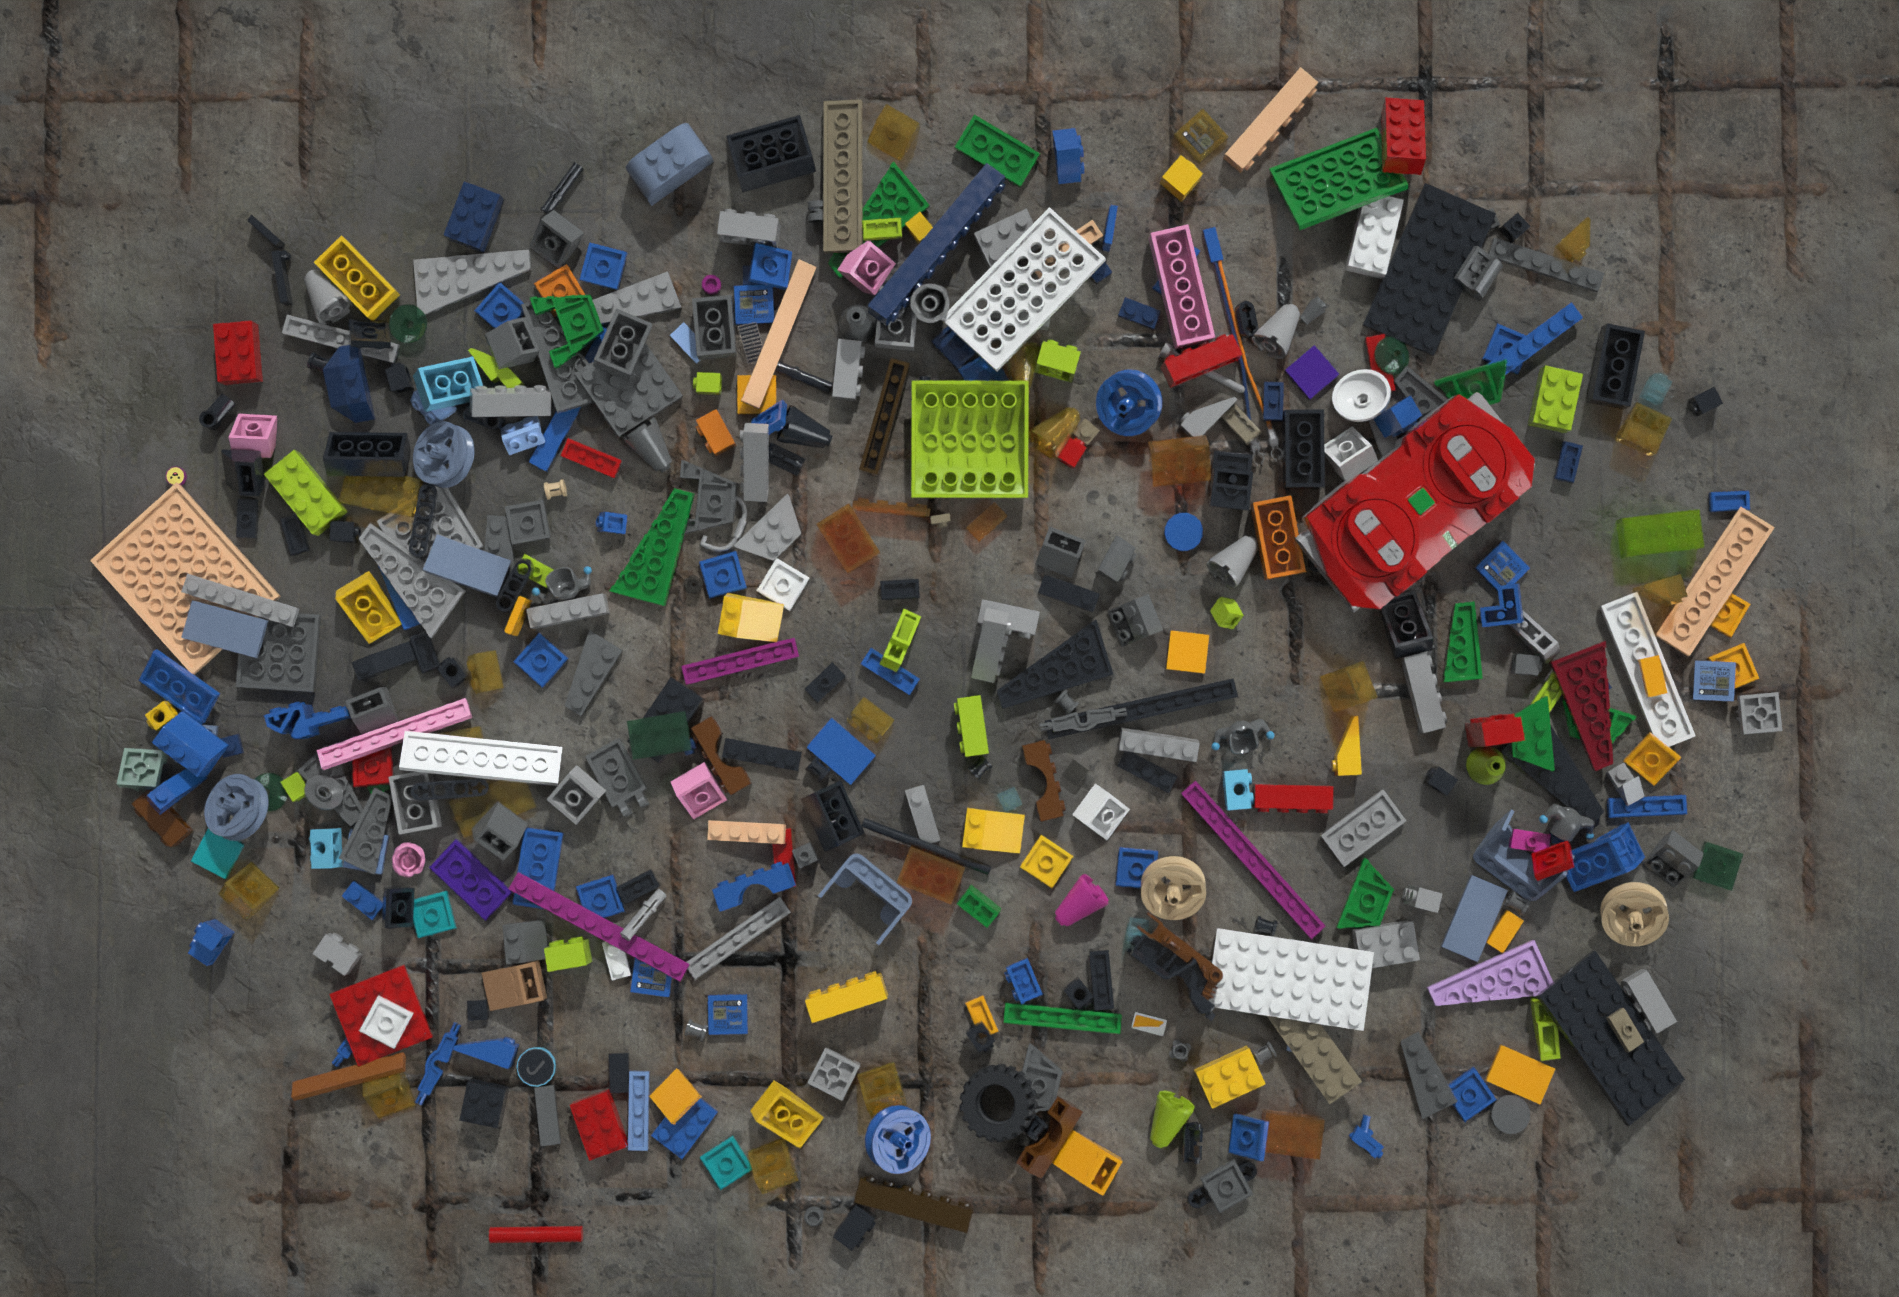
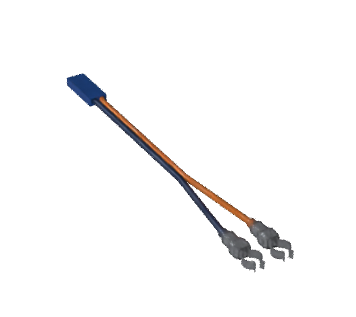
[1203,227,1283,466]

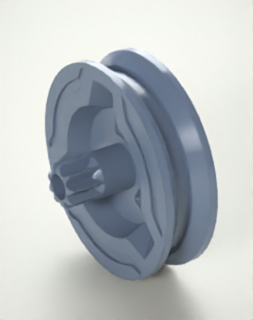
[413,421,474,488]
[204,774,268,841]

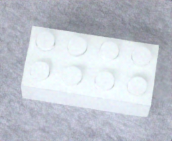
[1345,196,1404,279]

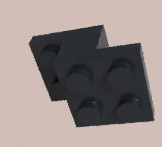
[1209,450,1253,511]

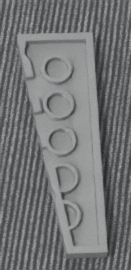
[593,272,682,325]

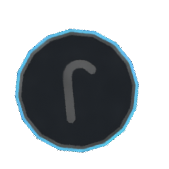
[517,1047,556,1087]

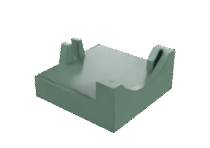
[117,748,168,792]

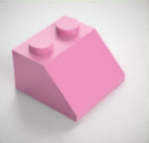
[837,241,896,295]
[229,414,277,458]
[671,763,727,819]

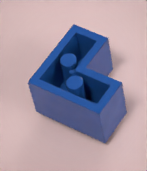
[1052,128,1085,184]
[1373,396,1422,438]
[1480,583,1524,627]
[188,919,235,966]

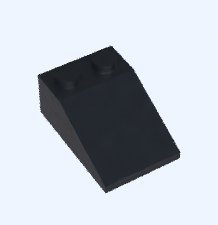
[1380,590,1433,659]

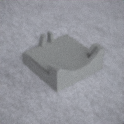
[1736,692,1782,734]
[808,1047,861,1101]

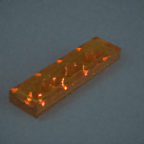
[852,498,930,518]

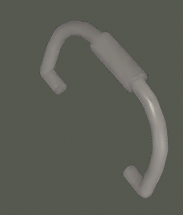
[700,496,747,552]

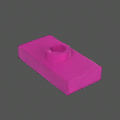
[1509,828,1551,852]

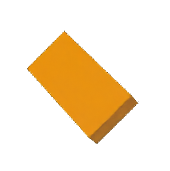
[1638,655,1667,697]
[1486,910,1524,953]
[965,995,999,1039]

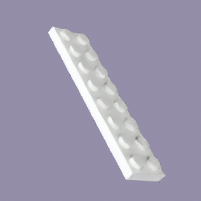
[1599,592,1695,747]
[399,731,562,786]

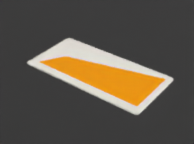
[1131,1012,1167,1036]

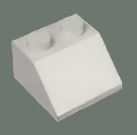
[1324,426,1378,481]
[1073,784,1130,840]

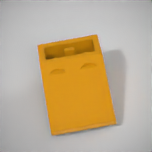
[1052,1129,1123,1196]

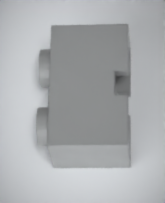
[313,933,362,976]

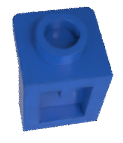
[596,512,627,534]

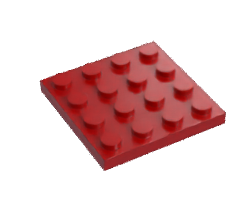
[329,964,433,1067]

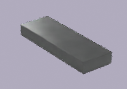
[534,1085,561,1146]

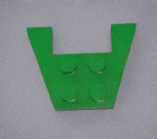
[530,295,604,369]

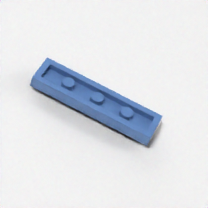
[628,1071,650,1151]

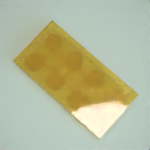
[339,476,423,518]
[449,780,537,838]

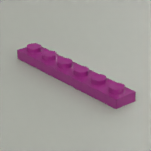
[681,638,799,685]

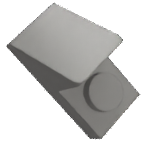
[1606,763,1644,806]

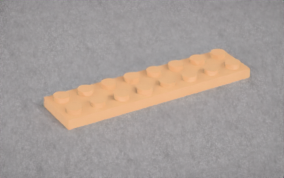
[1655,507,1775,657]

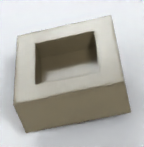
[1072,418,1100,446]
[930,513,951,528]

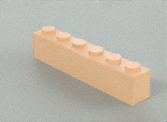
[1223,67,1318,173]

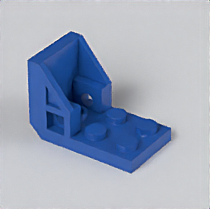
[1566,822,1645,892]

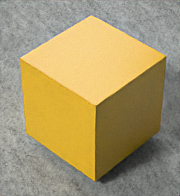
[1160,155,1203,202]

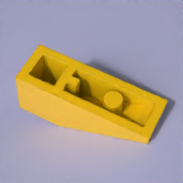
[1331,716,1362,776]

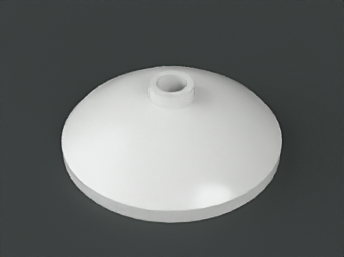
[1332,369,1391,422]

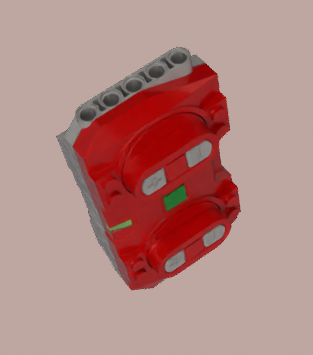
[1295,392,1535,613]

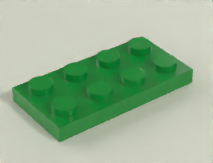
[954,114,1040,188]

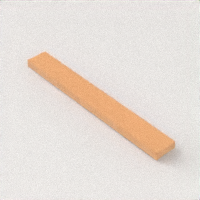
[741,259,816,409]

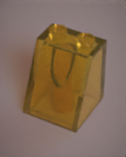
[1320,661,1378,712]

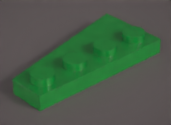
[1443,602,1483,683]

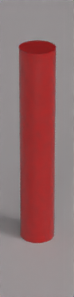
[489,1226,583,1243]

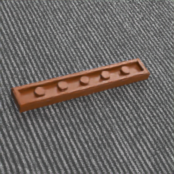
[291,1052,406,1101]

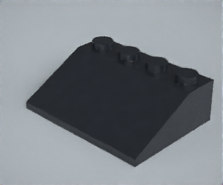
[726,115,817,193]

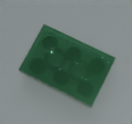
[627,711,692,760]

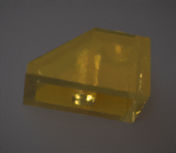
[1555,217,1591,262]

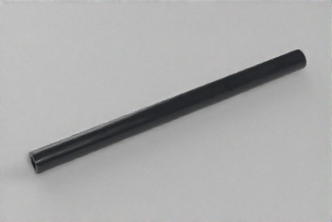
[861,818,991,875]

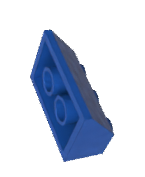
[152,711,229,777]

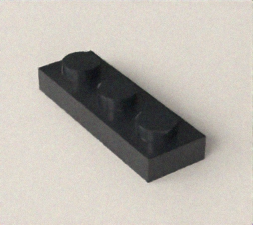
[1117,751,1178,793]
[1089,950,1114,1010]

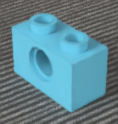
[1222,769,1254,810]
[309,828,343,869]

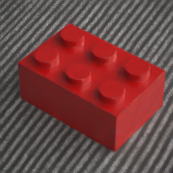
[213,321,263,385]
[570,1088,628,1161]

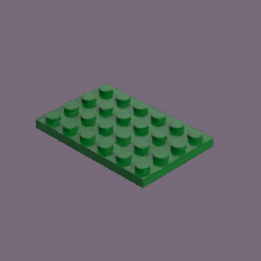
[1269,128,1408,231]

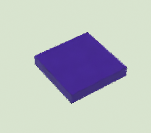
[1284,345,1339,400]

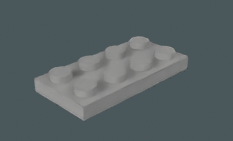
[1320,789,1406,867]

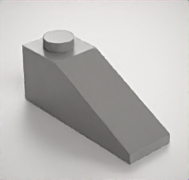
[1179,397,1238,443]
[1508,611,1561,664]
[905,785,940,843]

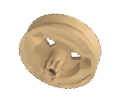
[1141,856,1206,920]
[1600,882,1669,946]

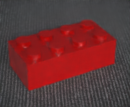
[1381,97,1426,175]
[1465,714,1525,747]

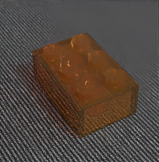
[1148,435,1211,487]
[816,503,881,575]
[897,846,965,904]
[1262,1109,1325,1160]

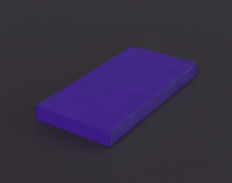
[429,839,513,921]

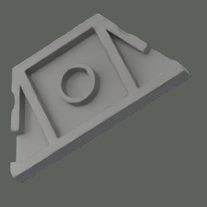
[734,494,802,561]

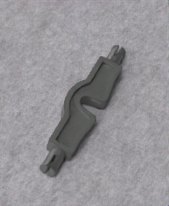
[1039,707,1127,732]

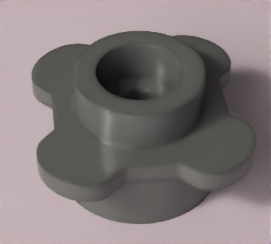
[1169,1040,1191,1062]

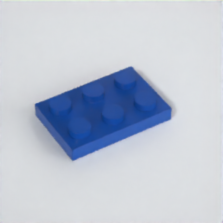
[651,1098,718,1159]

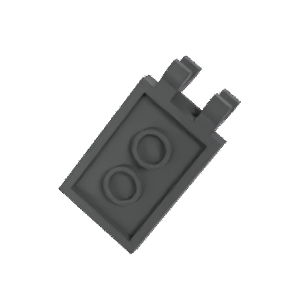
[585,738,650,817]

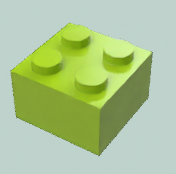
[544,936,592,972]

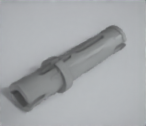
[620,889,667,941]

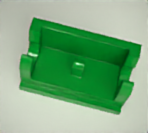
[957,885,1001,928]

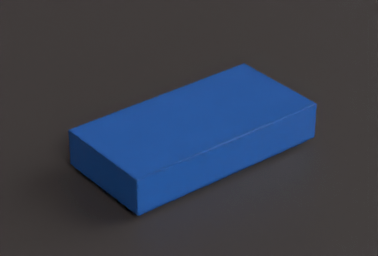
[1709,491,1750,512]

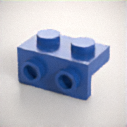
[1004,958,1043,1005]

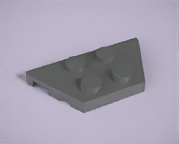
[1011,1043,1063,1116]

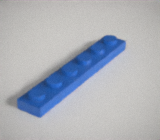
[1488,302,1583,375]

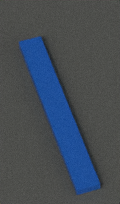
[529,327,607,472]

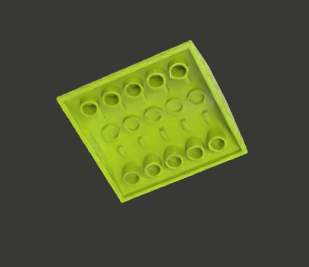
[911,381,1029,498]

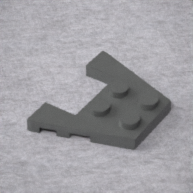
[680,460,738,535]

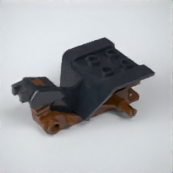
[1125,912,1223,1021]

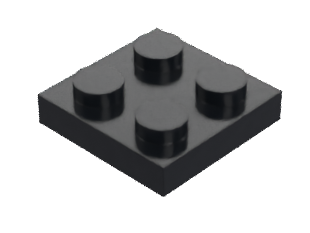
[349,319,391,349]

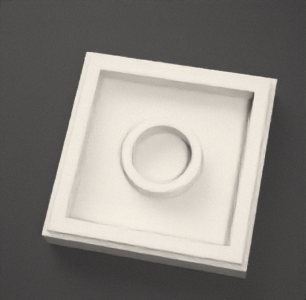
[757,558,810,611]
[359,995,414,1049]

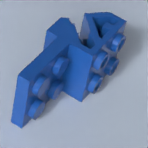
[264,702,351,739]

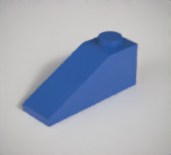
[147,769,207,815]
[453,1037,519,1069]

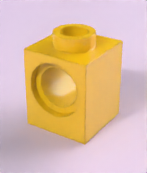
[905,212,933,244]
[145,701,179,731]

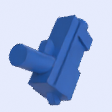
[1349,1115,1384,1159]

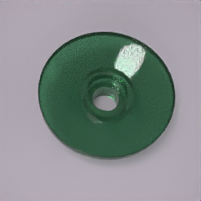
[389,304,427,343]
[1374,337,1409,375]
[254,773,288,811]

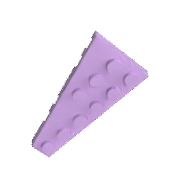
[1427,940,1553,1006]

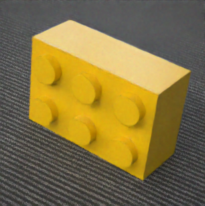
[1194,1045,1265,1109]

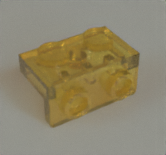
[467,650,504,694]
[847,697,894,743]

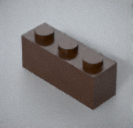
[132,789,194,847]

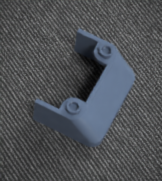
[1473,809,1575,901]
[818,854,912,945]

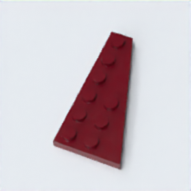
[1550,641,1613,771]

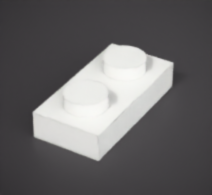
[602,942,632,980]

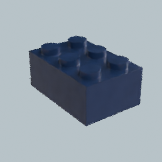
[444,181,504,253]

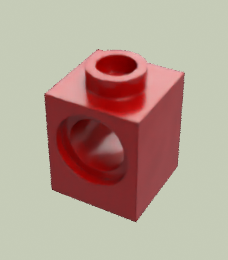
[1057,437,1086,469]

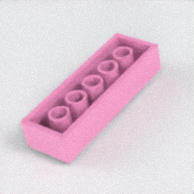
[1148,225,1215,349]

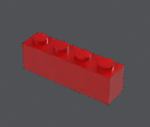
[1160,334,1243,388]
[1253,784,1333,813]

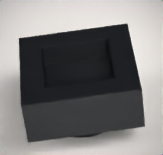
[467,999,489,1021]

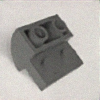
[1454,246,1503,301]

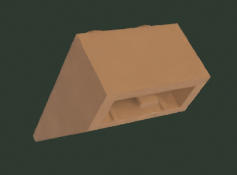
[482,960,547,1011]

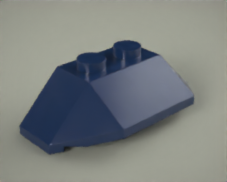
[323,345,375,423]

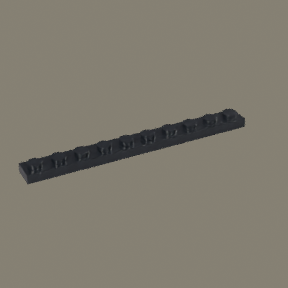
[1044,678,1238,740]

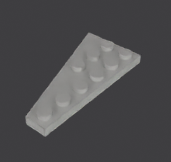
[413,250,531,318]
[359,523,466,638]

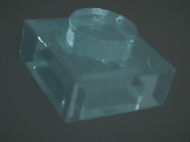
[997,787,1022,812]

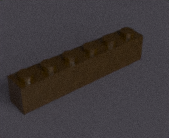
[859,358,910,477]
[854,1174,973,1233]

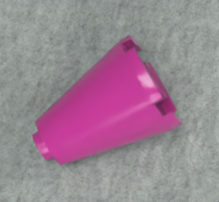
[1055,874,1109,926]

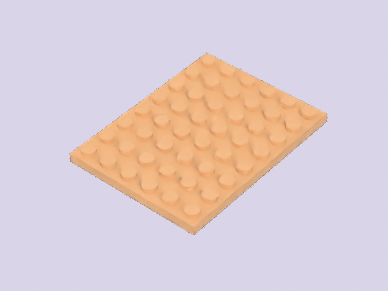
[90,482,281,675]

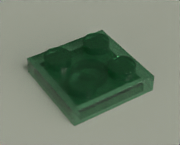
[1693,841,1743,891]

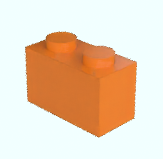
[695,409,736,456]

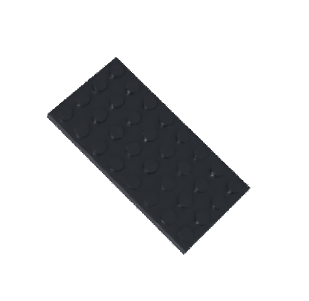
[1362,183,1496,356]
[1536,951,1685,1126]

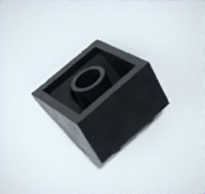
[382,886,415,929]

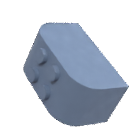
[626,123,714,206]

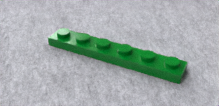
[1003,1002,1122,1034]

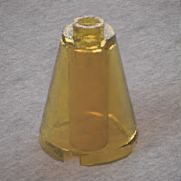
[1006,342,1041,390]
[1028,407,1080,459]

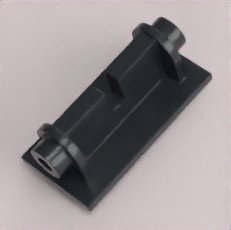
[769,442,806,476]
[1182,1122,1203,1164]

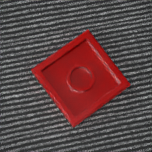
[352,746,393,788]
[1531,841,1574,881]

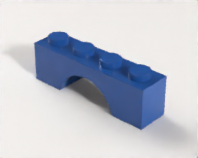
[712,862,796,912]

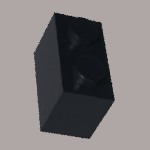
[833,1203,876,1251]

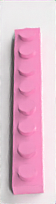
[317,698,472,770]

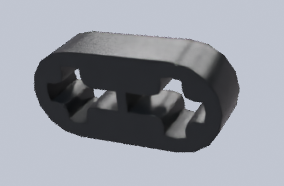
[1235,301,1259,339]

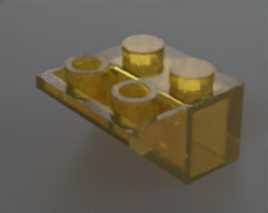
[1615,402,1672,456]

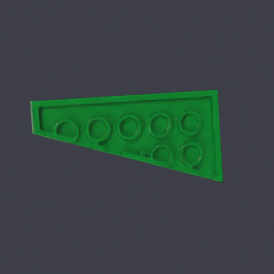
[609,488,695,606]

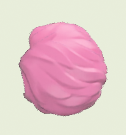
[392,842,425,878]

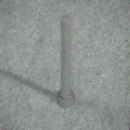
[1159,342,1245,393]

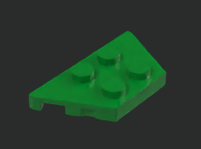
[1434,359,1507,405]
[1562,695,1636,743]
[1511,696,1555,771]
[1336,858,1394,929]

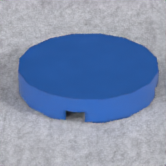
[1164,513,1203,551]

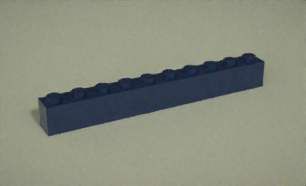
[868,163,1005,326]

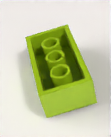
[264,450,348,536]

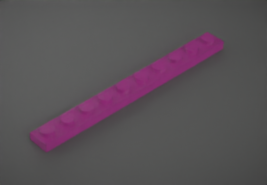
[1180,781,1326,939]
[509,872,690,982]

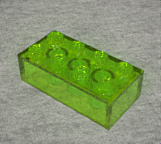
[1616,509,1705,558]

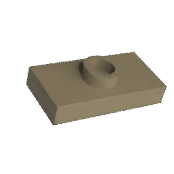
[1221,404,1261,445]
[1606,1008,1644,1052]

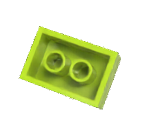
[1034,340,1081,383]
[1528,365,1583,433]
[954,695,989,757]

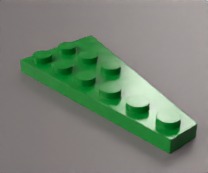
[828,161,930,279]

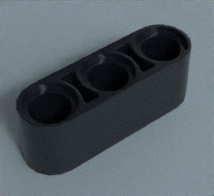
[496,558,534,612]

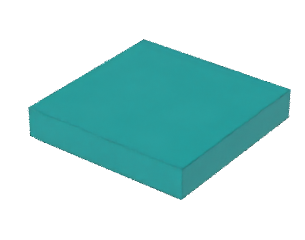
[191,828,245,879]
[413,891,457,938]
[700,1135,754,1190]

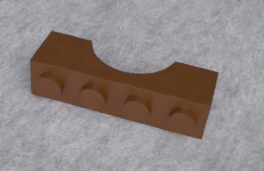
[691,716,752,795]
[1022,740,1066,821]
[1016,1096,1083,1178]

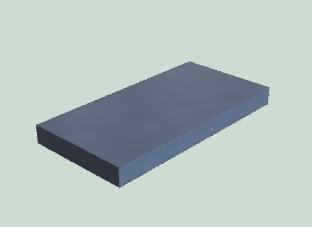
[423,535,511,597]
[181,600,268,658]
[1441,875,1508,962]

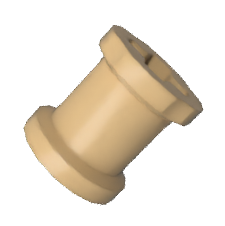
[544,479,567,500]

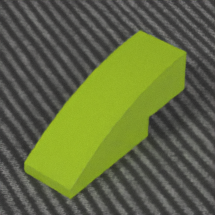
[468,348,525,388]
[879,609,921,672]
[1530,997,1561,1061]

